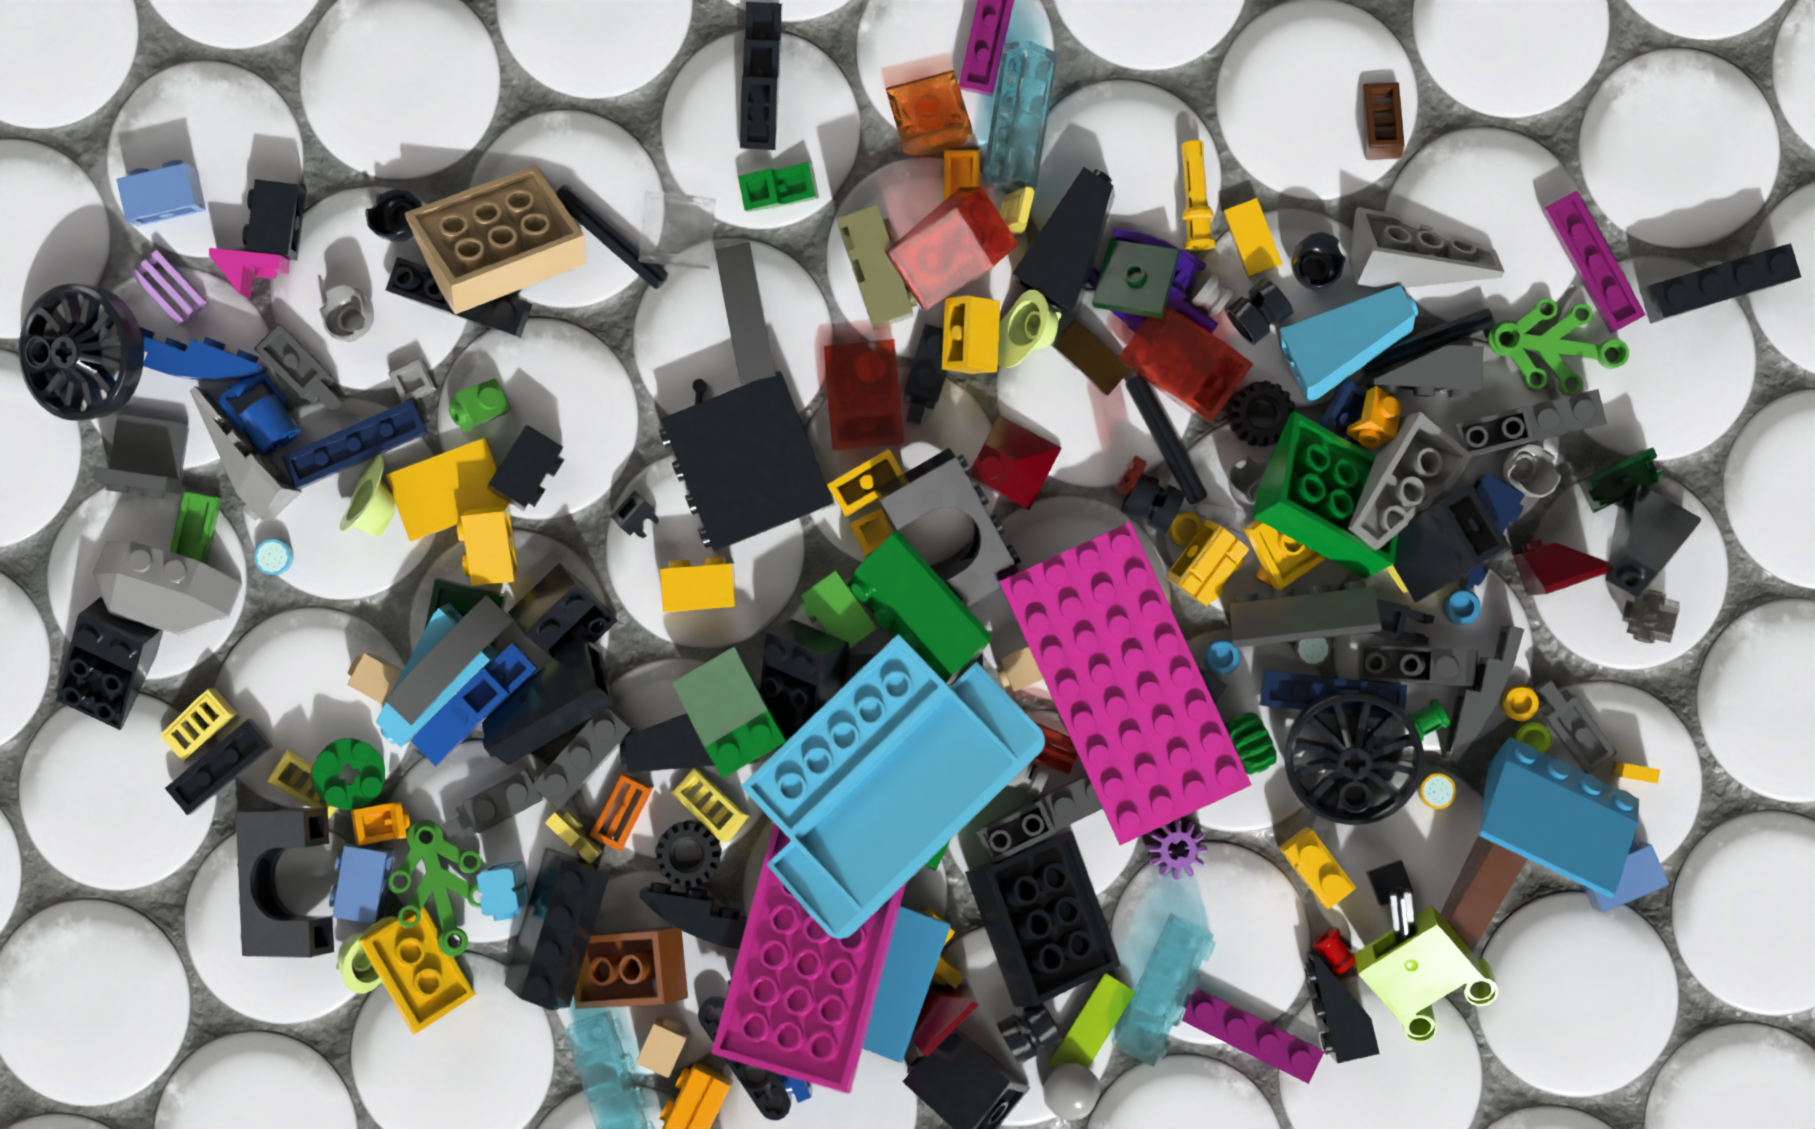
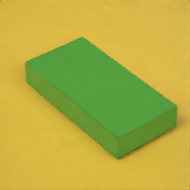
[169,490,222,565]

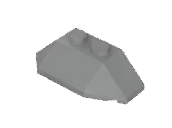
[92,541,242,635]

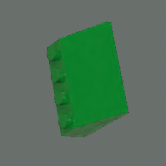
[1253,411,1398,579]

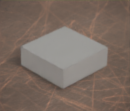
[388,357,438,403]

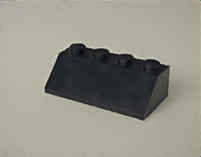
[504,848,611,1011]

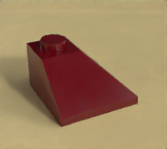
[967,415,1062,510]
[1513,539,1608,595]
[911,984,978,1057]

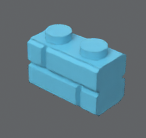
[476,861,530,921]

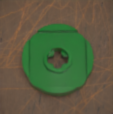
[311,738,385,810]

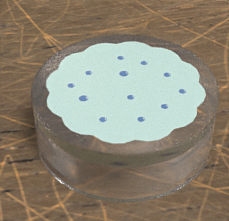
[1293,637,1331,667]

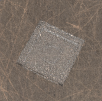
[639,190,716,270]

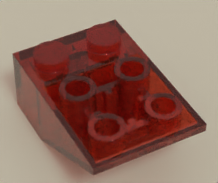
[1117,305,1253,423]
[824,339,905,452]

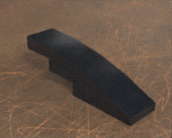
[740,1,783,150]

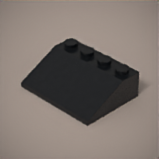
[965,831,1121,1007]

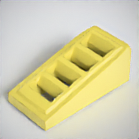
[997,187,1035,236]
[160,688,238,762]
[267,748,336,819]
[671,767,750,842]

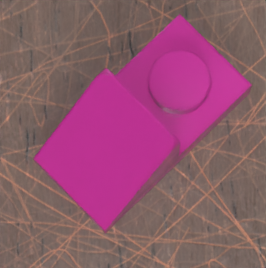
[209,248,290,298]

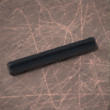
[555,184,668,289]
[1360,308,1495,374]
[1125,375,1207,505]

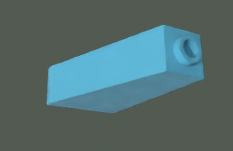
[1279,285,1418,404]
[376,603,499,748]

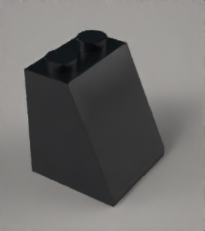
[903,1028,1031,1129]

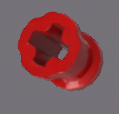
[1312,927,1356,976]

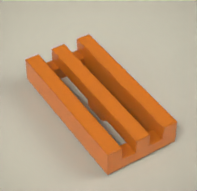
[589,771,654,852]

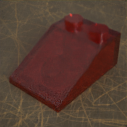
[885,186,1019,310]

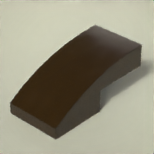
[1051,319,1131,396]

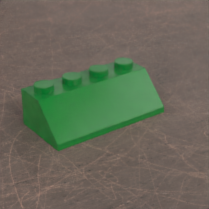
[847,530,993,685]

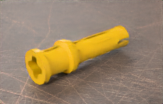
[1181,140,1216,251]

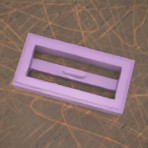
[130,250,208,326]

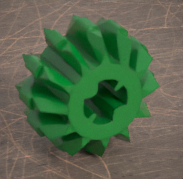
[1224,712,1277,775]

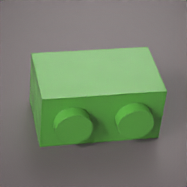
[800,570,878,650]

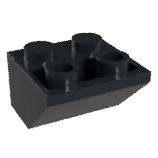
[508,562,618,658]

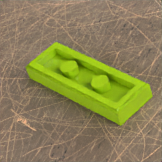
[1048,972,1135,1068]

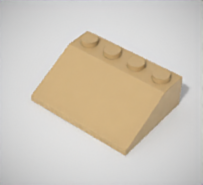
[405,165,586,314]

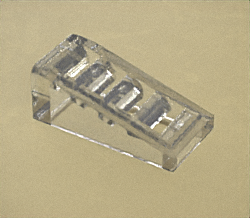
[1193,504,1256,536]

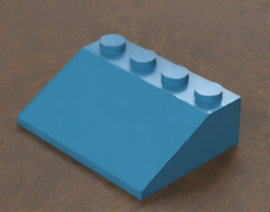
[1478,737,1639,899]
[862,902,951,1063]

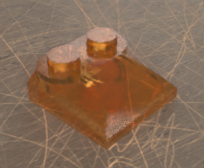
[885,70,973,157]

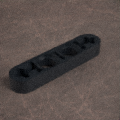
[698,996,792,1120]

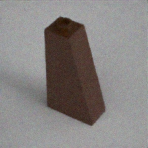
[1440,835,1528,952]

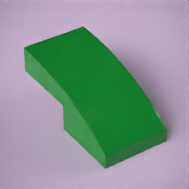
[738,162,819,212]

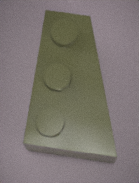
[837,204,918,330]

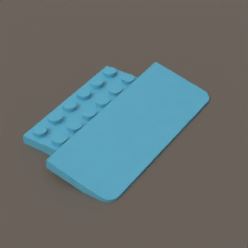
[740,634,1045,939]

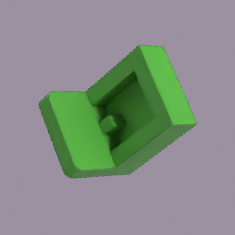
[449,378,511,433]

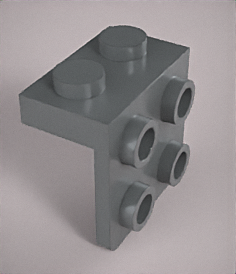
[94,414,189,499]

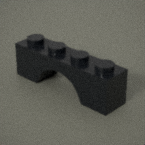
[1640,243,1801,324]

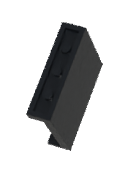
[658,371,835,553]

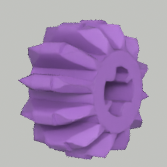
[1146,818,1208,880]

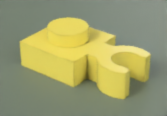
[545,810,603,864]

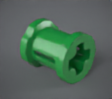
[1407,699,1451,741]

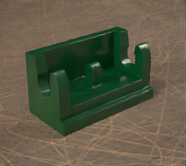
[1577,447,1664,513]

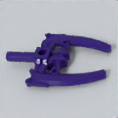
[1088,228,1219,344]

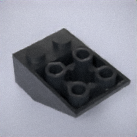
[1393,484,1512,603]
[56,597,163,730]
[760,619,849,739]

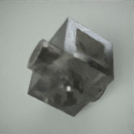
[1621,589,1680,643]

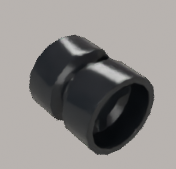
[1225,278,1294,345]
[1120,470,1186,534]
[997,1003,1064,1065]

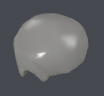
[319,284,374,342]
[1503,443,1561,498]
[1227,456,1269,510]
[1043,1063,1101,1121]

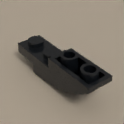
[385,257,532,338]
[639,882,748,949]

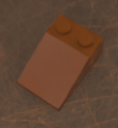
[574,926,688,1009]

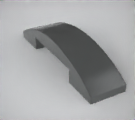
[385,595,513,725]

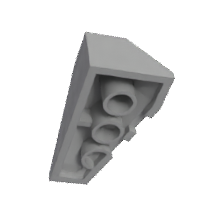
[1349,207,1505,289]
[190,386,302,521]
[1348,412,1472,550]

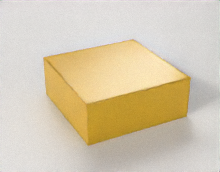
[850,508,893,556]
[1611,761,1660,784]

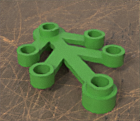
[1488,298,1629,396]
[388,820,481,957]

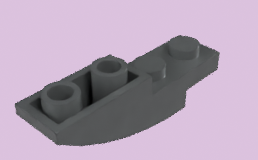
[1455,389,1607,456]
[976,775,1102,864]

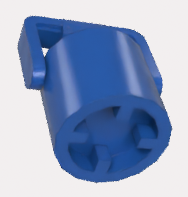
[218,373,301,456]

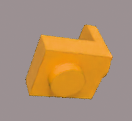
[1346,386,1402,449]
[351,802,410,846]

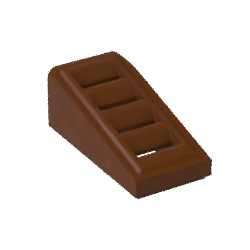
[1362,82,1405,160]

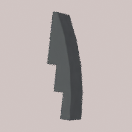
[715,242,776,383]
[1442,626,1524,761]

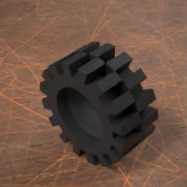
[1228,381,1296,447]
[655,820,722,887]

